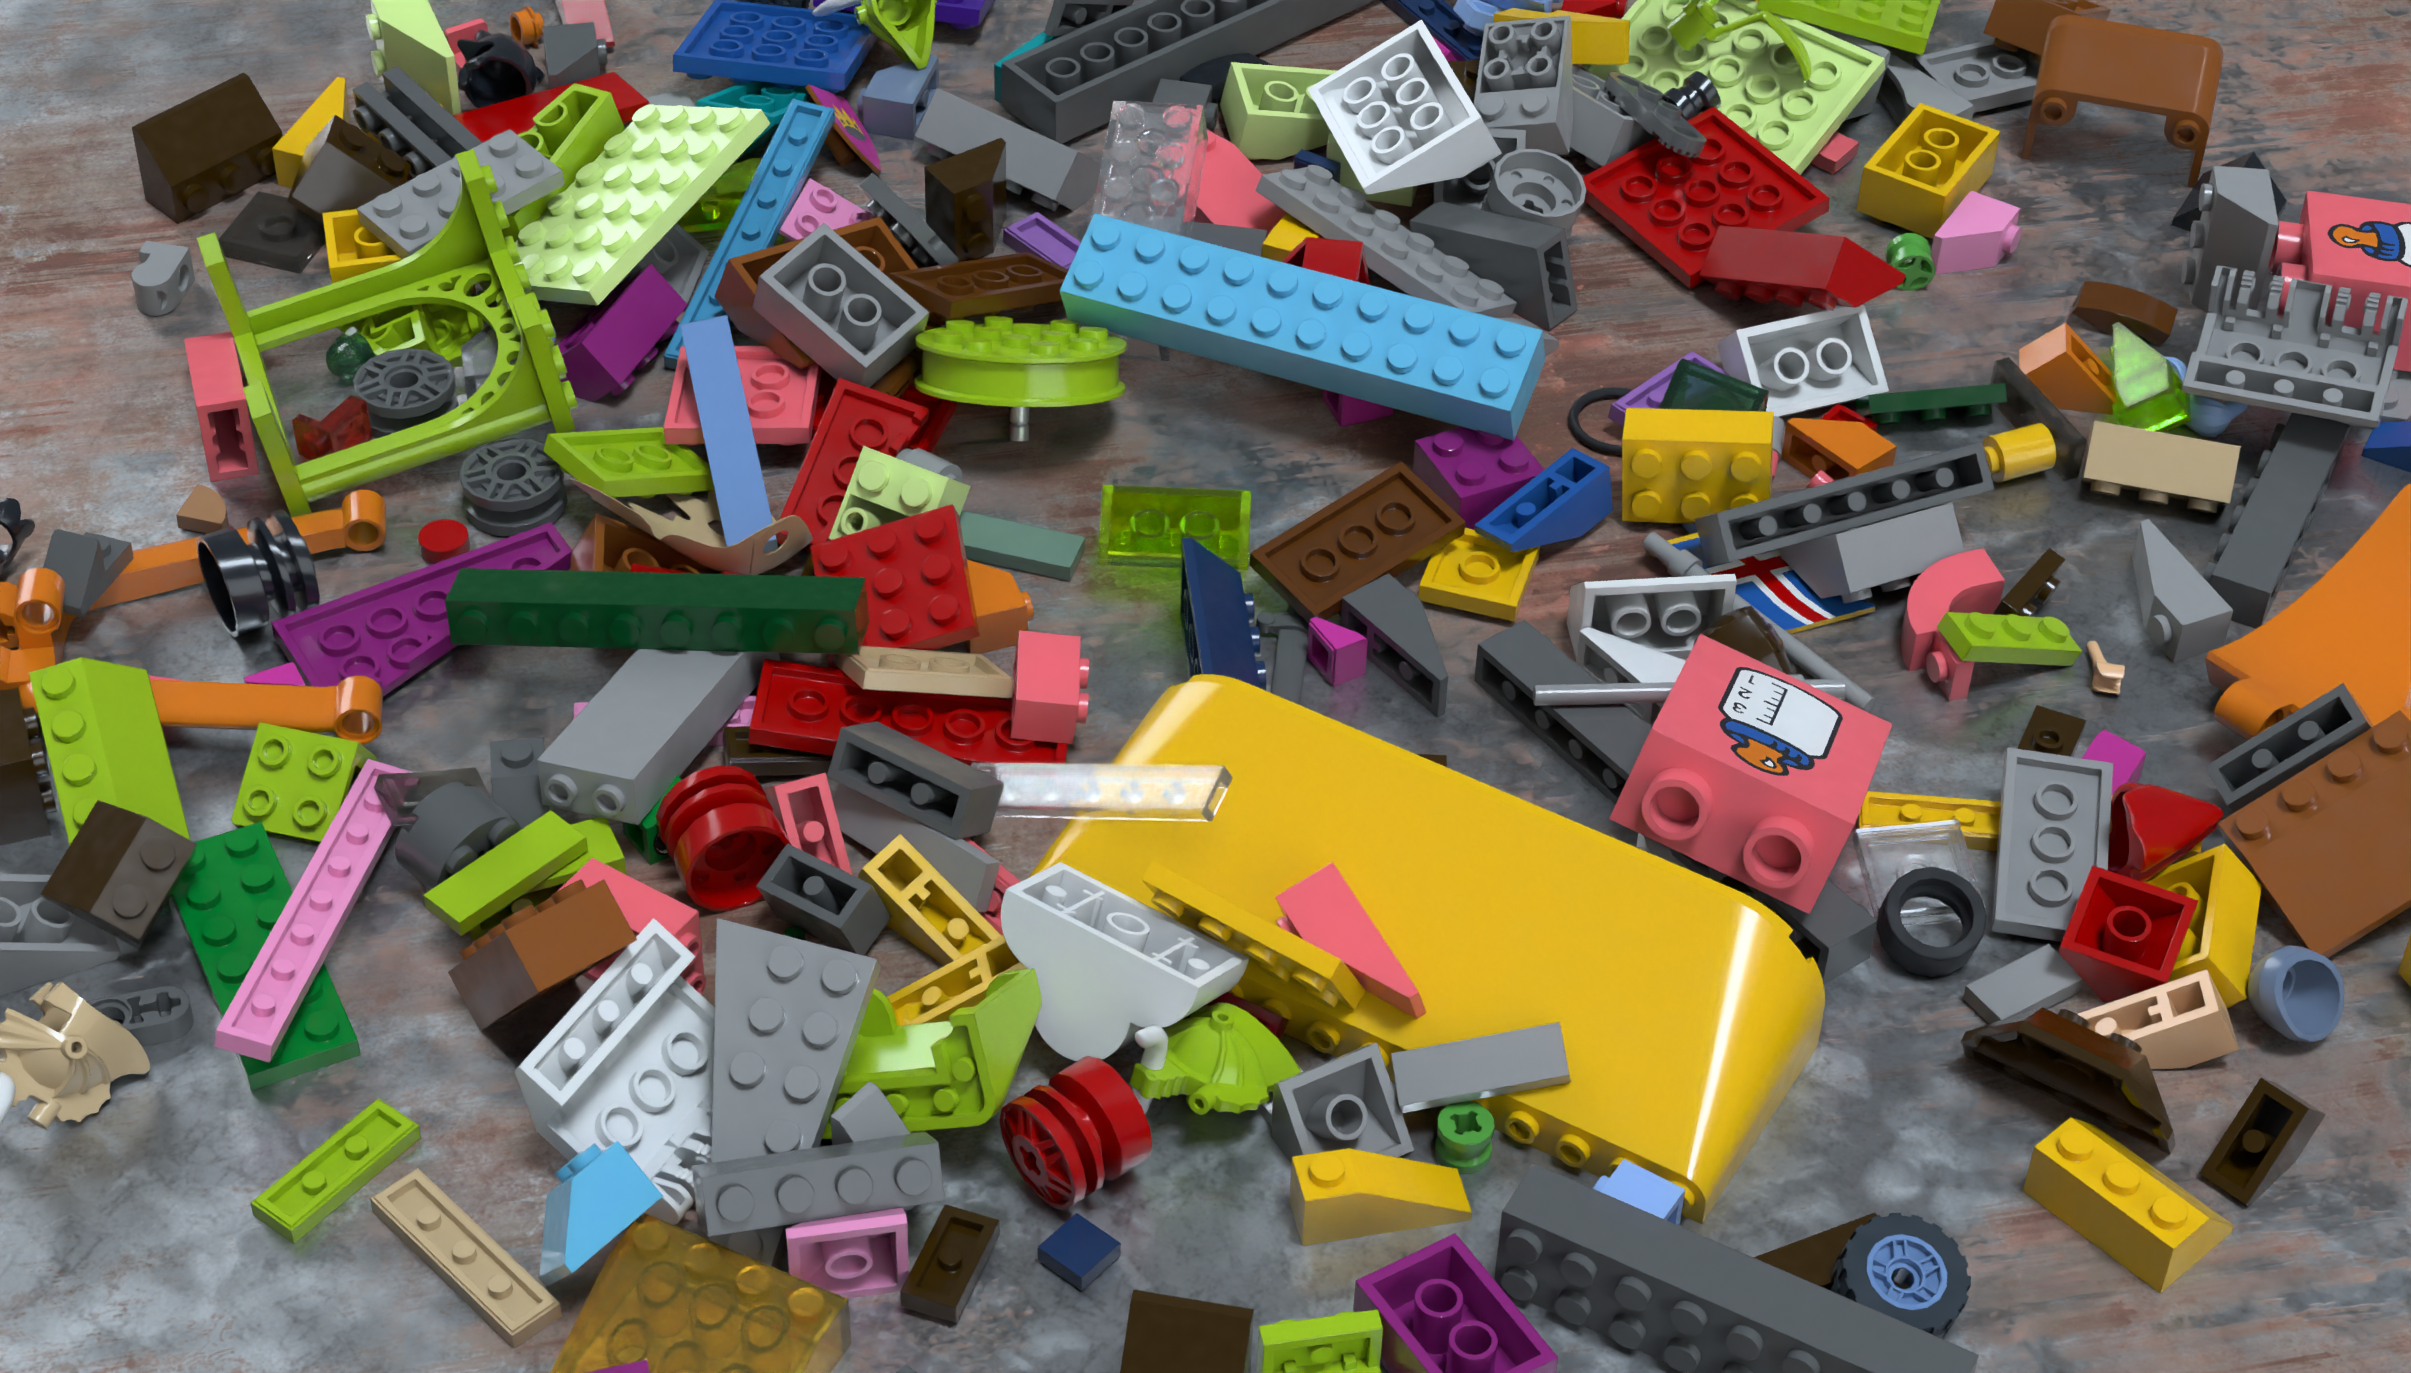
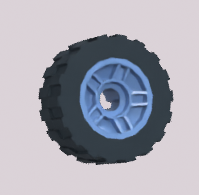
[1831,1213,1971,1338]

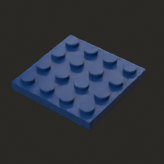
[673,0,878,93]

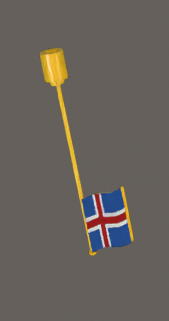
[1649,423,2056,634]

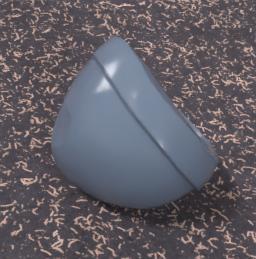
[2248,945,2344,1042]

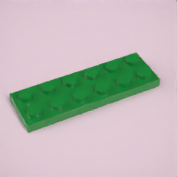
[171,822,361,1091]

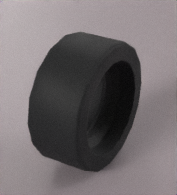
[1876,867,1987,977]

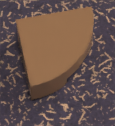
[176,484,229,534]

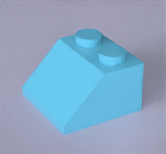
[539,1141,663,1286]

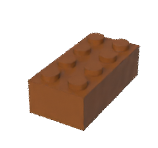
[448,879,637,1031]

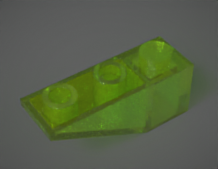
[2109,322,2191,433]

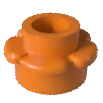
[509,6,545,48]

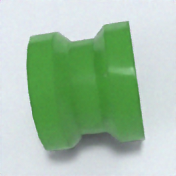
[1885,233,1936,291]
[1435,1101,1495,1174]

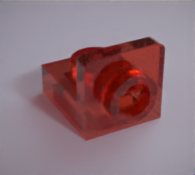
[292,395,373,461]

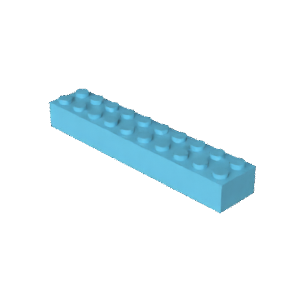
[1059,213,1546,441]

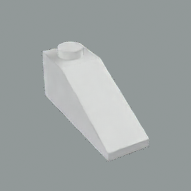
[1576,627,1686,726]

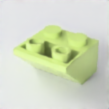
[829,446,971,540]

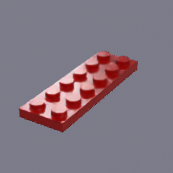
[748,659,1068,788]

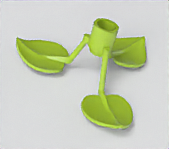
[1667,0,1811,83]

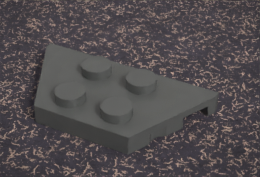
[860,173,959,268]

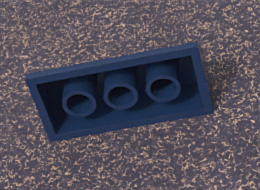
[1180,538,1266,691]

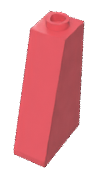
[184,332,259,482]

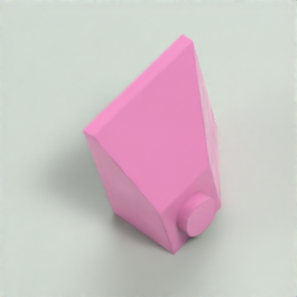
[785,1207,909,1306]

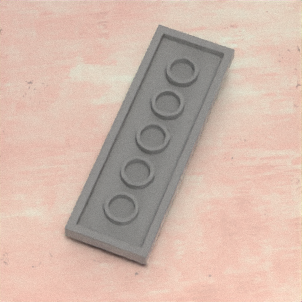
[1255,165,1517,318]

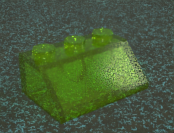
[1098,485,1251,571]

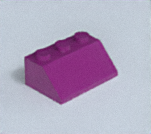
[557,263,688,402]

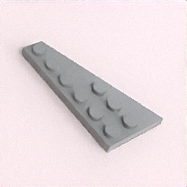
[709,918,881,1291]

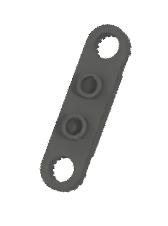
[1603,72,1706,158]

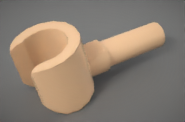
[2086,641,2125,695]

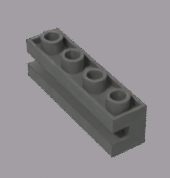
[352,66,482,178]

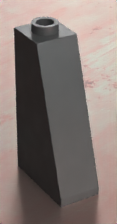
[1409,201,1578,330]

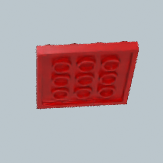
[1582,107,1830,289]

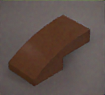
[2072,281,2178,347]

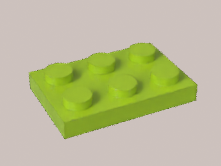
[543,427,715,499]

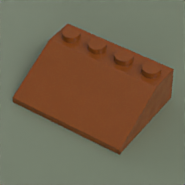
[714,217,946,369]
[2217,710,2411,958]

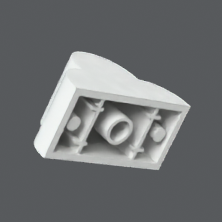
[1001,862,1249,1061]

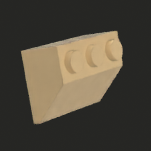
[2081,421,2241,514]

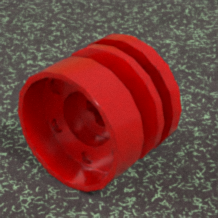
[656,766,792,911]
[999,1056,1152,1211]

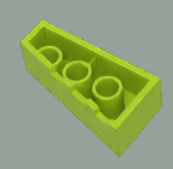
[502,83,625,242]

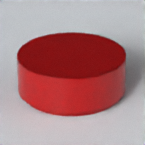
[418,519,470,564]

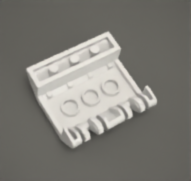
[515,918,715,1225]

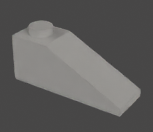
[2132,519,2233,663]

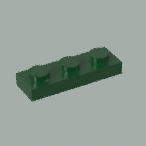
[1855,383,2007,425]

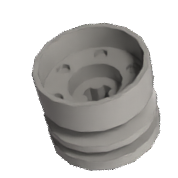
[1480,149,1586,241]

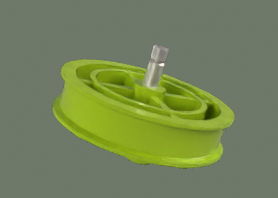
[915,316,1127,441]

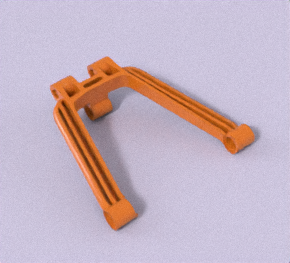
[0,489,386,745]

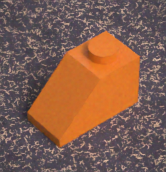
[2017,322,2122,415]
[1781,418,1897,481]
[963,559,1034,654]

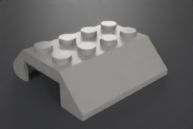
[2182,265,2409,428]

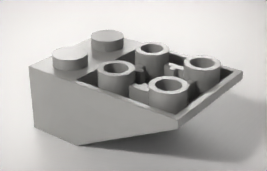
[1474,16,1573,155]

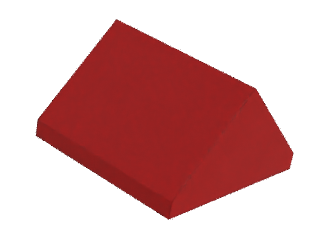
[2058,865,2198,1002]

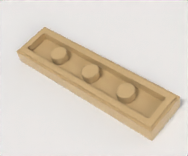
[370,1168,562,1349]

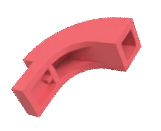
[1900,548,2005,701]

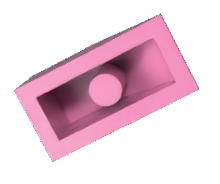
[1931,191,2022,275]

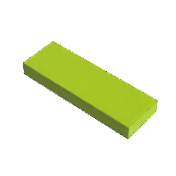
[423,810,588,936]
[250,1098,421,1244]

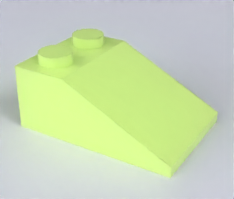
[366,0,461,115]
[1220,62,1337,160]

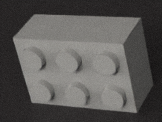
[752,223,930,388]

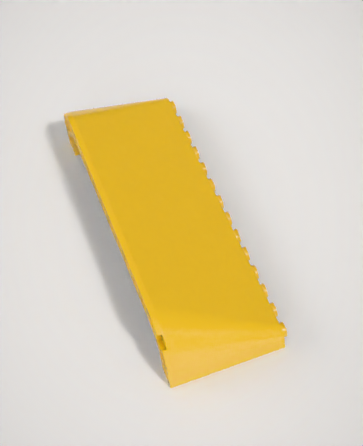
[1028,674,1825,1224]

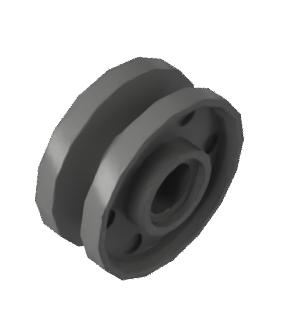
[353,348,459,438]
[459,438,568,536]

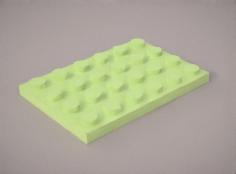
[1581,0,1885,175]
[479,104,770,305]

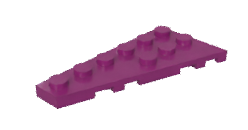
[271,522,572,697]

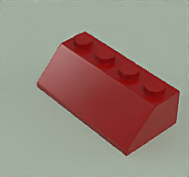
[1699,225,1906,311]

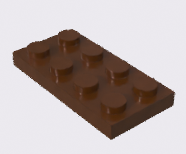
[890,252,1069,321]
[1249,461,1466,623]

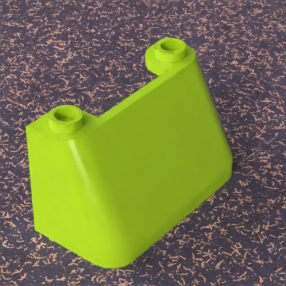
[822,968,1042,1139]

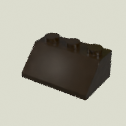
[132,72,283,224]

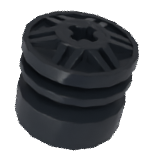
[196,509,320,637]

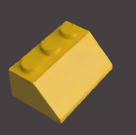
[2144,843,2262,1008]
[2023,1117,2234,1293]

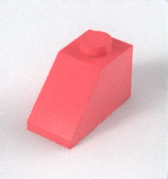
[763,773,853,875]

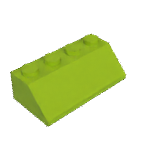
[29,657,191,844]

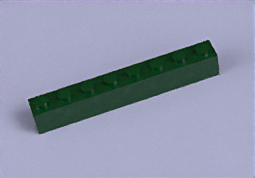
[445,568,869,655]

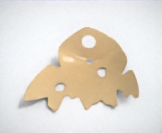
[570,478,813,575]

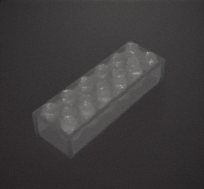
[1079,101,1208,361]

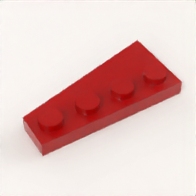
[775,378,930,554]

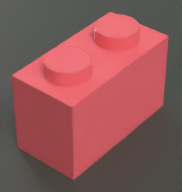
[1010,630,1089,744]

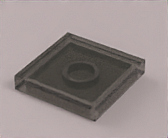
[218,191,326,274]

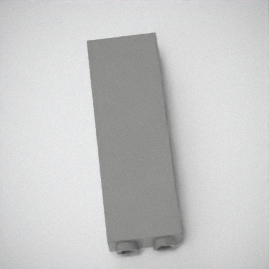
[537,649,780,825]

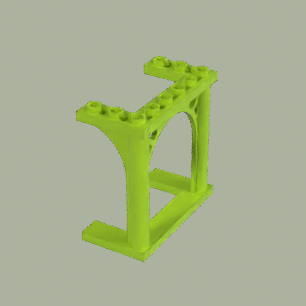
[197,149,578,517]

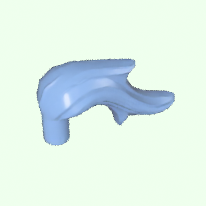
[2160,357,2248,437]

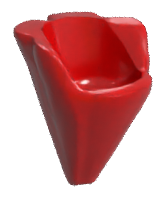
[2108,782,2223,882]

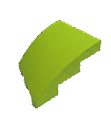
[336,288,492,368]

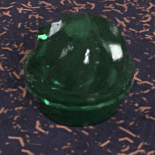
[326,333,375,380]

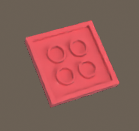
[663,346,822,446]

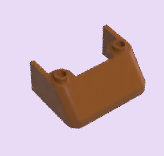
[2021,14,2224,188]

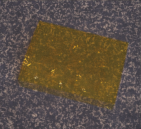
[550,1213,851,1373]

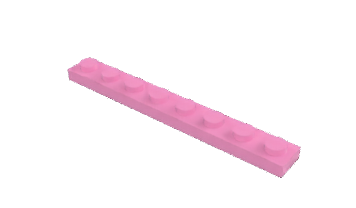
[214,759,418,1063]

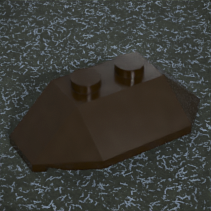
[1961,1007,2175,1155]

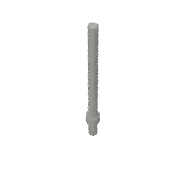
[1643,532,1876,713]
[1533,674,1845,706]

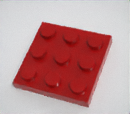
[810,504,980,670]

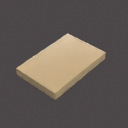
[834,646,1014,698]

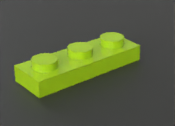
[1937,612,2082,666]

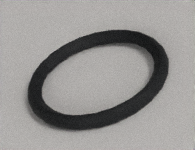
[1568,387,1632,455]

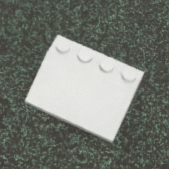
[1308,20,1502,195]

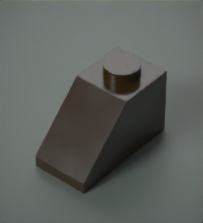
[2199,1078,2326,1206]

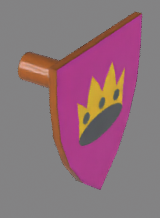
[805,84,881,175]

